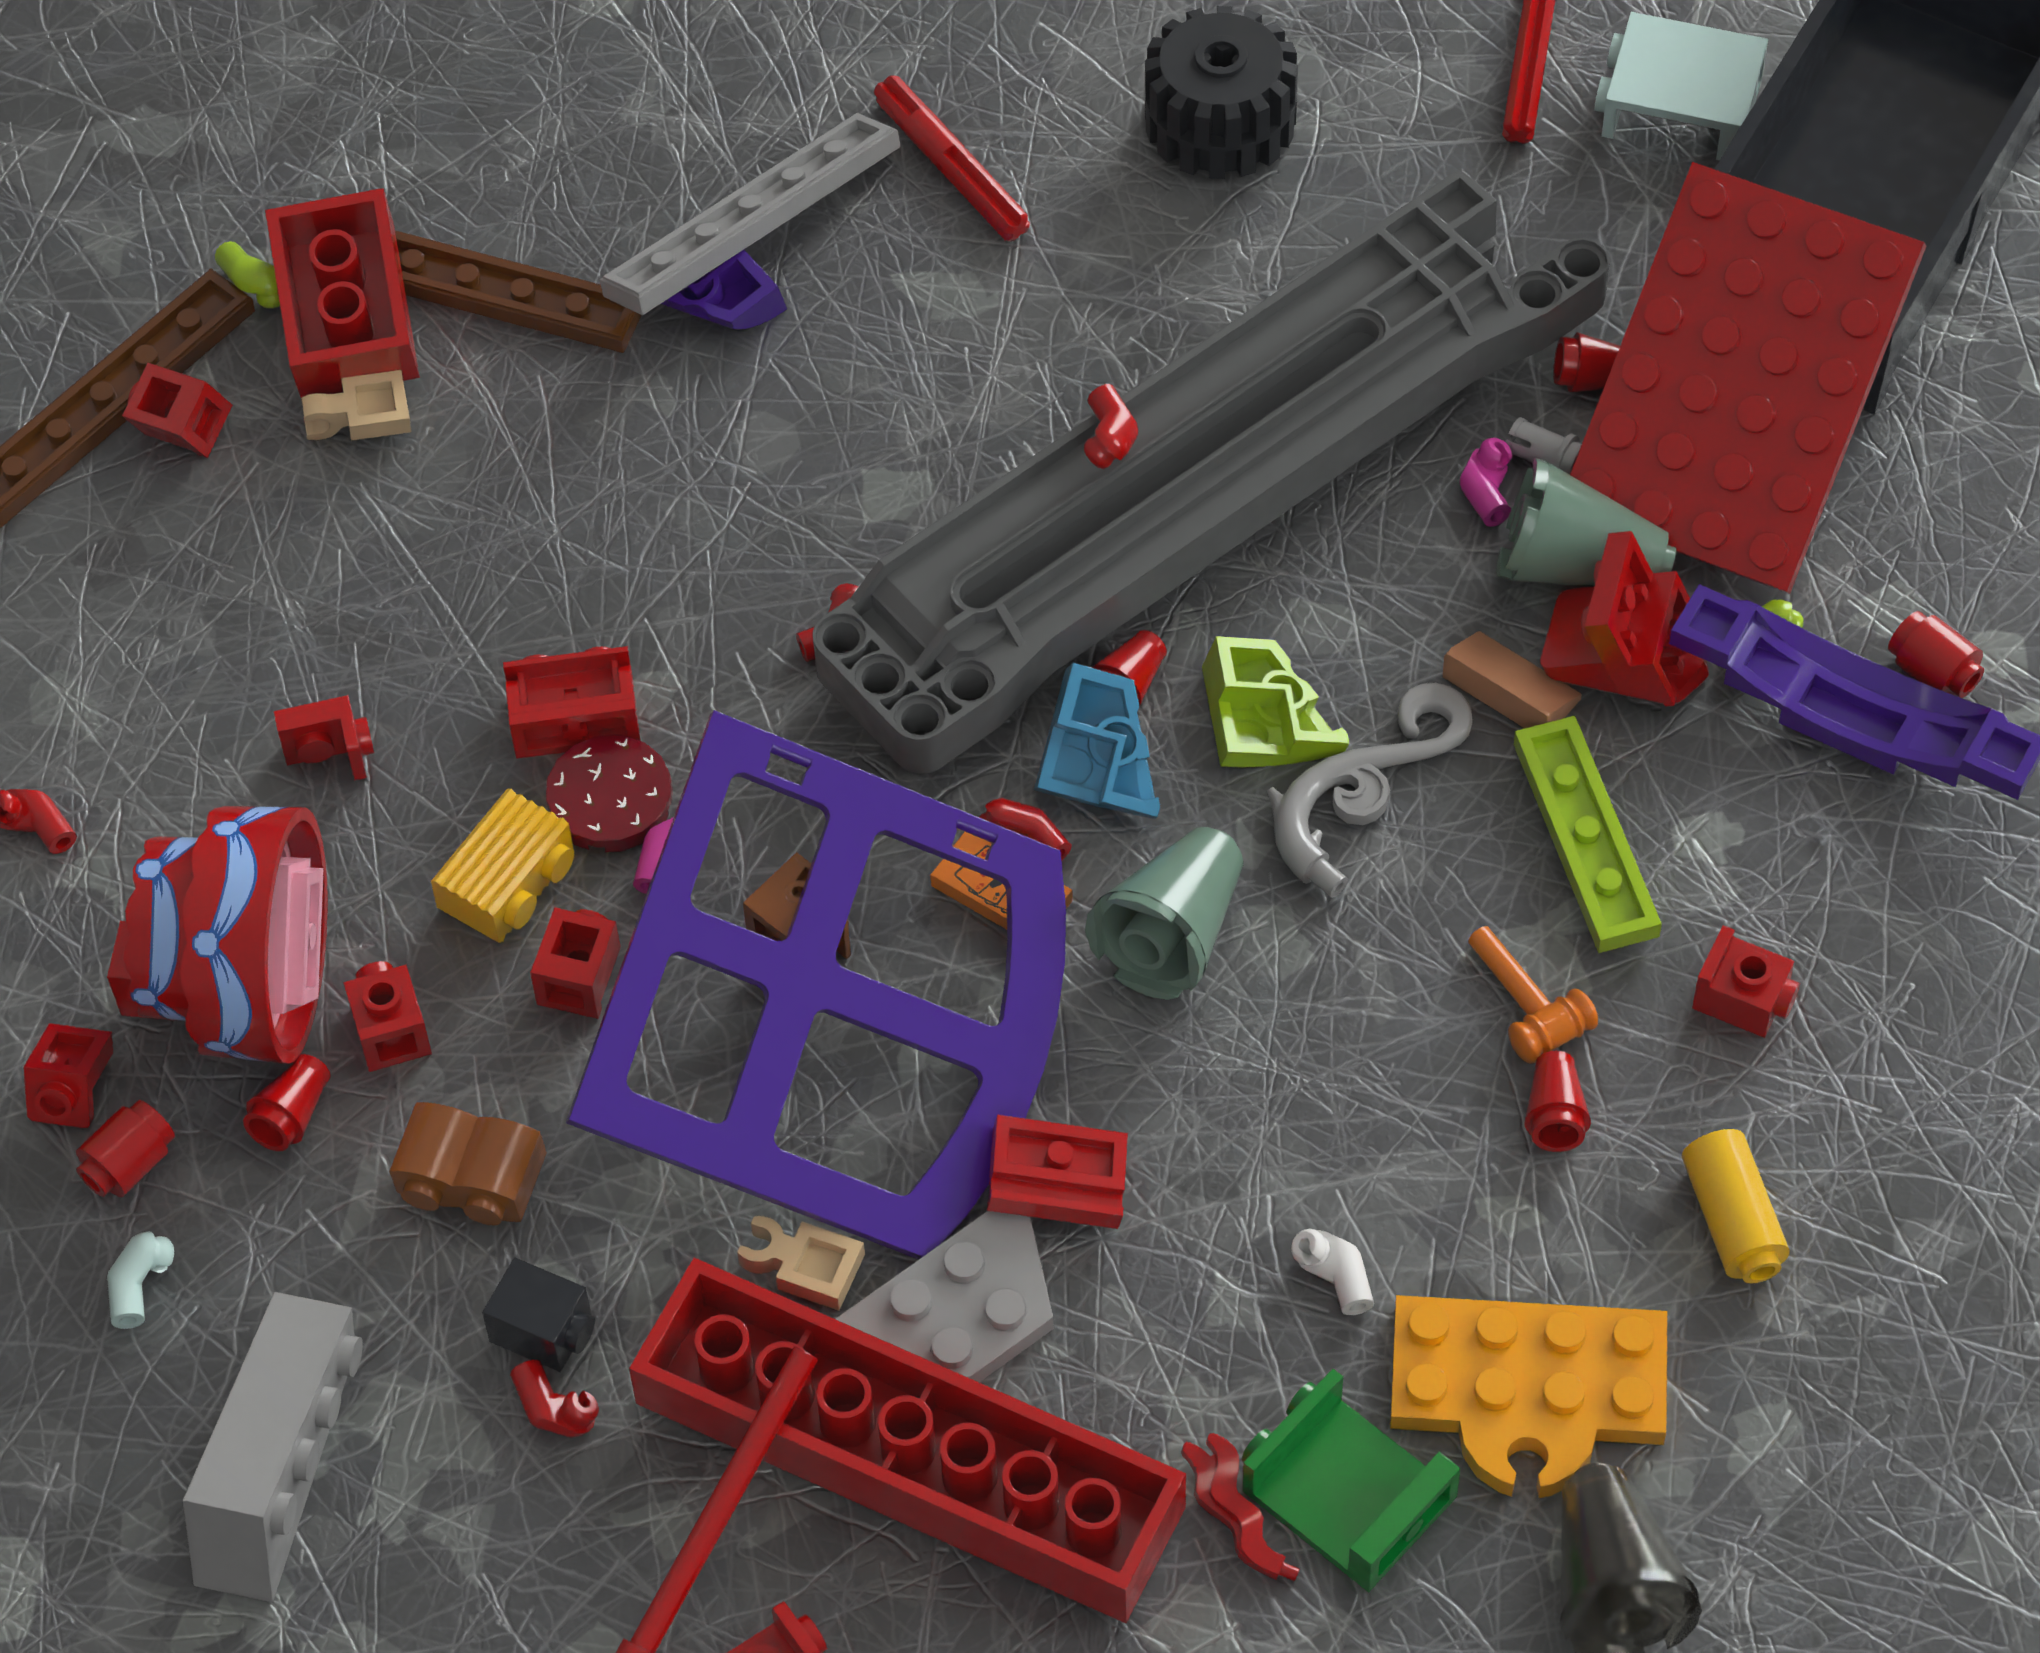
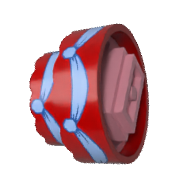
[123,806,328,1064]

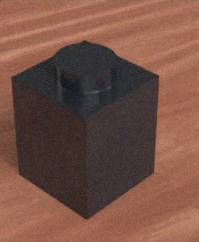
[482,1257,595,1373]

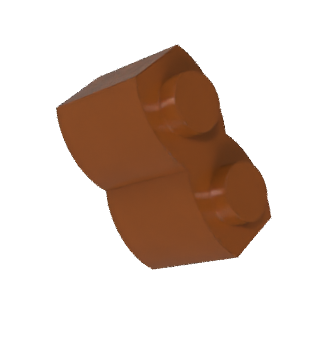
[389,1102,547,1226]

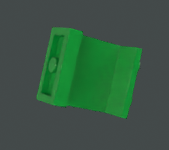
[1241,1369,1461,1593]

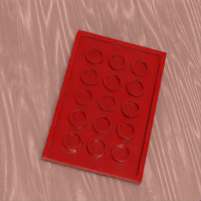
[1570,162,1927,594]

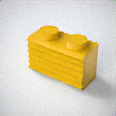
[431,788,574,943]

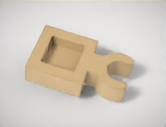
[737,1216,865,1311]

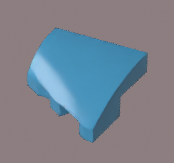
[1034,663,1160,819]

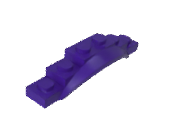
[1669,584,2040,800]

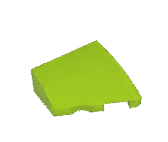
[1202,636,1350,767]

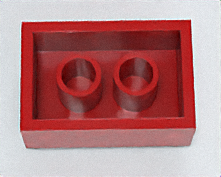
[265,188,420,400]

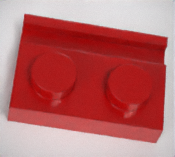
[987,1114,1128,1229]

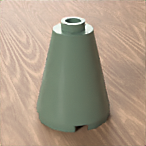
[1496,458,1676,587]
[1085,827,1244,1000]

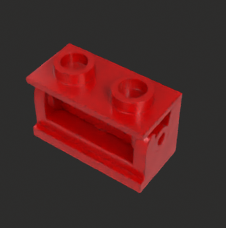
[503,646,641,759]

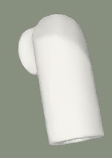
[1291,1228,1374,1315]

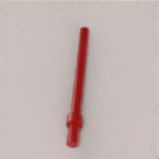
[615,1346,818,1653]

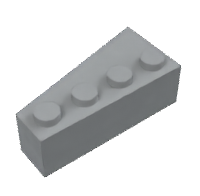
[183,1292,363,1603]

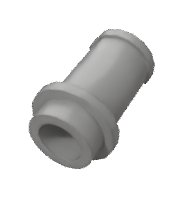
[1506,417,1582,475]

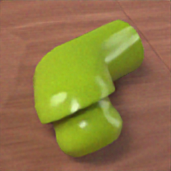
[215,241,280,308]

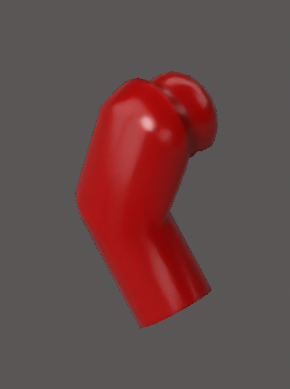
[1084,384,1138,469]
[0,789,77,854]
[510,1360,599,1438]

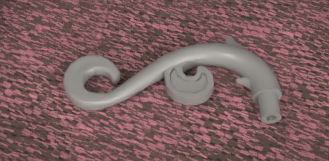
[1267,682,1473,898]

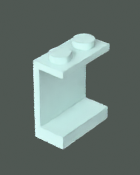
[1594,12,1768,160]

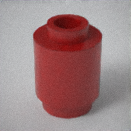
[1888,611,1984,698]
[76,1100,175,1197]

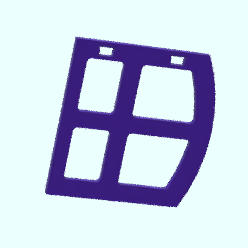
[566,710,1066,1260]

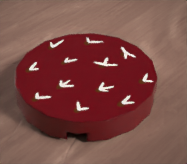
[546,735,673,852]

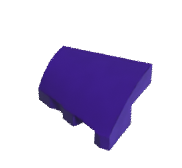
[661,250,787,329]

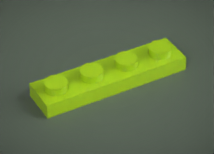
[1513,716,1662,953]

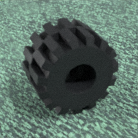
[1145,6,1298,179]

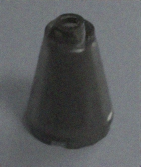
[1560,1463,1702,1653]

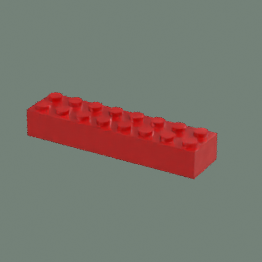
[629,1257,1186,1623]

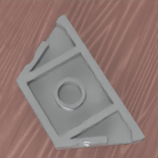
[836,1211,1054,1383]

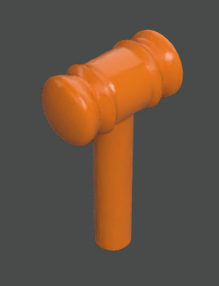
[1468,926,1598,1064]

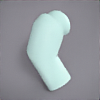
[107,1231,174,1329]

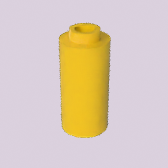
[1682,1129,1790,1284]

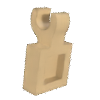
[301,370,411,441]

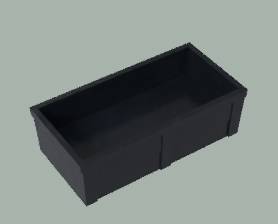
[1714,0,2040,414]

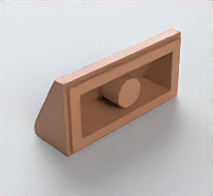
[1443,631,1582,728]

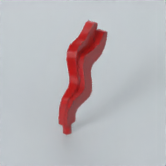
[1181,1433,1300,1581]

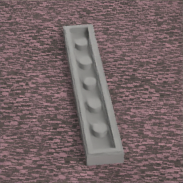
[599,113,901,315]

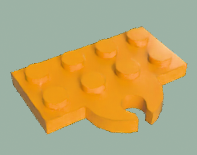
[1390,1295,1667,1498]

